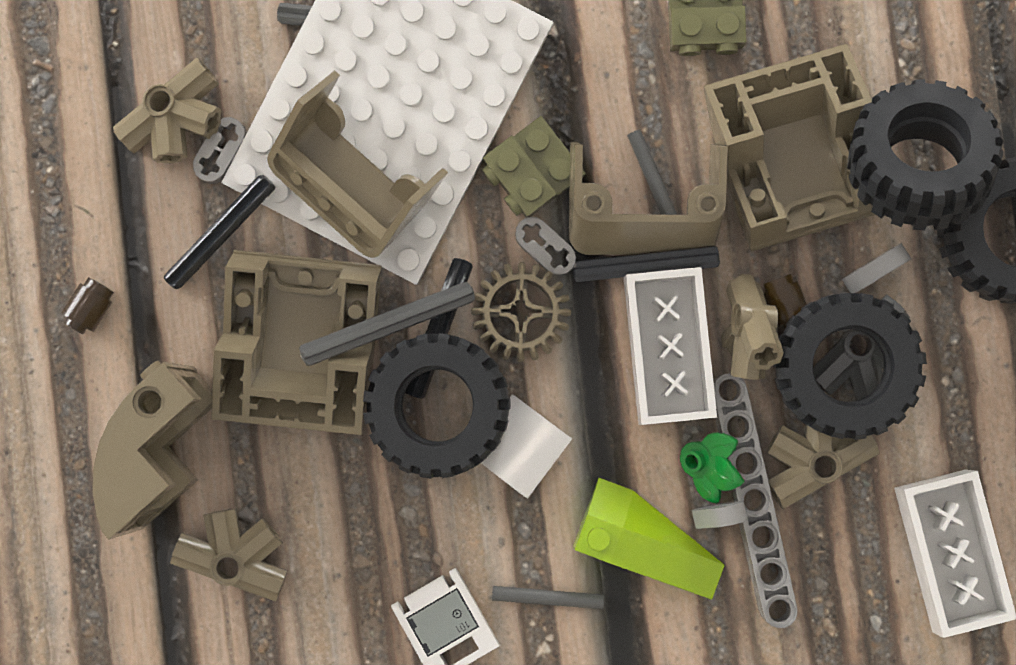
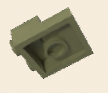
[668,0,747,56]
[481,116,586,218]

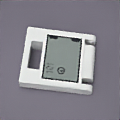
[391,568,500,665]

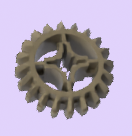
[471,262,571,362]

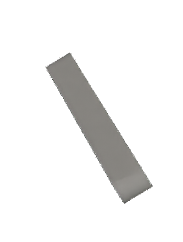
[713,373,797,628]

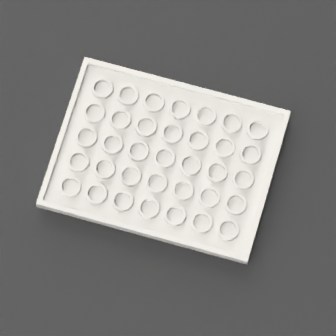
[221,0,554,285]

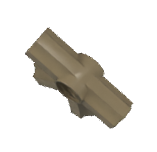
[113,57,221,164]
[721,274,784,380]
[766,425,880,509]
[170,509,288,602]

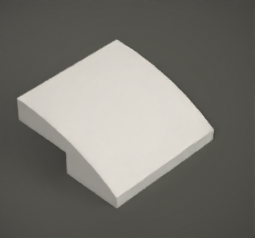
[481,394,572,499]

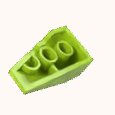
[573,478,725,600]

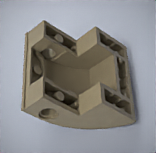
[704,44,875,252]
[212,250,382,435]
[93,360,213,540]

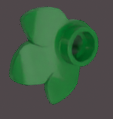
[680,432,745,504]

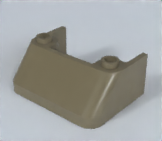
[267,70,448,258]
[569,142,728,255]

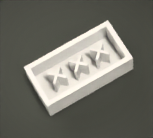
[623,267,717,425]
[894,470,1016,638]

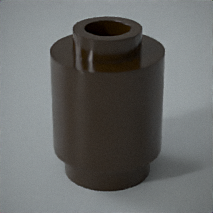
[763,274,807,329]
[61,277,114,334]

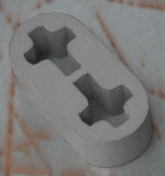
[193,117,247,184]
[515,217,576,276]
[842,243,911,293]
[692,501,748,529]

